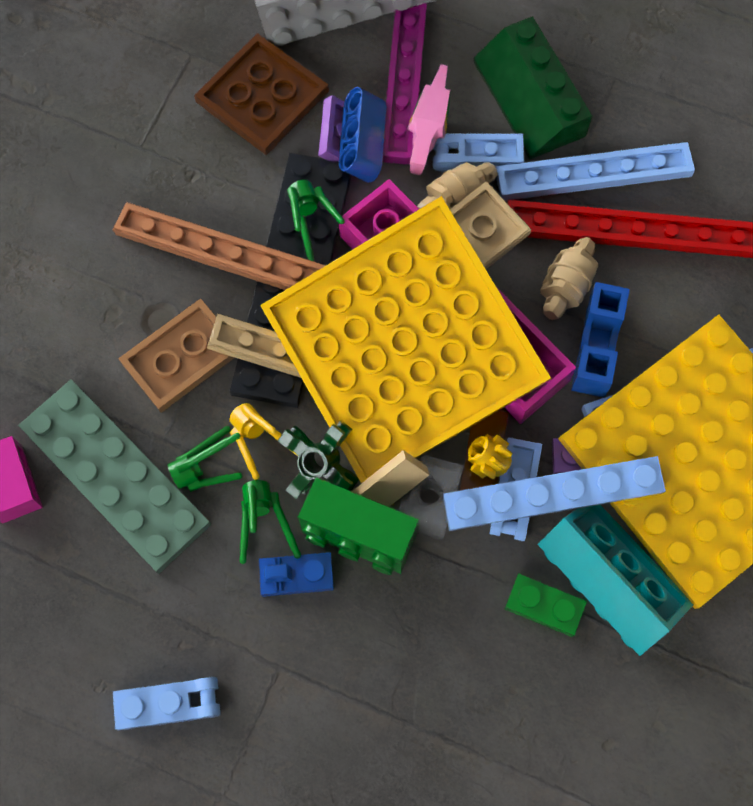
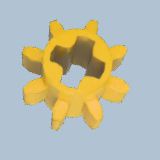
[468,434,512,480]

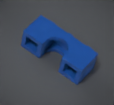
[571,282,630,398]

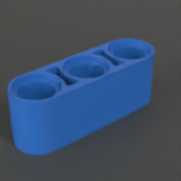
[339,87,387,183]

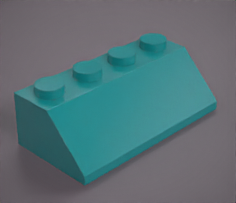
[537,505,693,656]

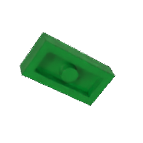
[504,573,587,637]

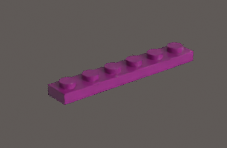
[383,3,427,165]

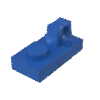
[259,552,334,597]

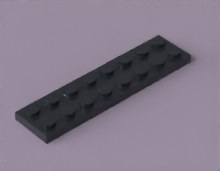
[230,153,352,408]

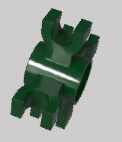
[278,420,359,499]

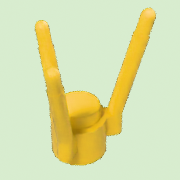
[229,403,298,480]

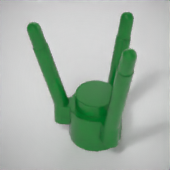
[287,180,345,262]
[167,426,243,492]
[240,480,301,564]

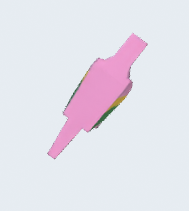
[408,64,450,176]

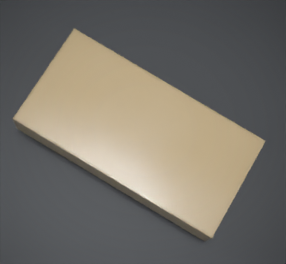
[351,450,430,507]

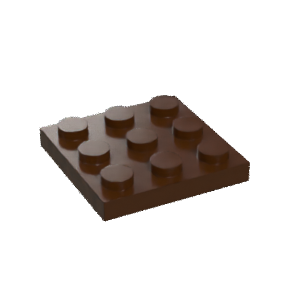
[194,33,329,155]

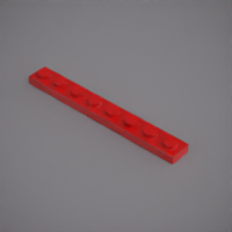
[507,200,753,258]

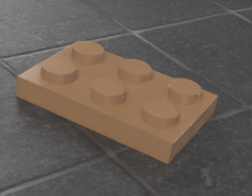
[118,298,235,413]

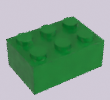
[298,477,419,575]

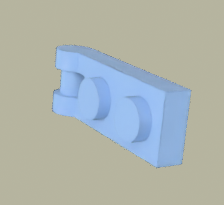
[433,133,524,172]
[489,437,542,541]
[113,677,221,731]

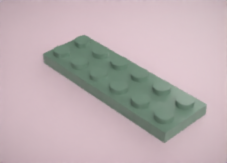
[18,379,211,574]

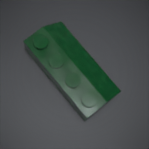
[473,16,592,160]

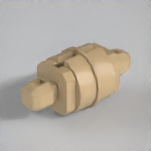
[417,162,498,209]
[540,237,598,320]

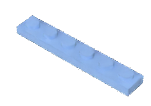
[496,142,695,201]
[443,456,666,531]

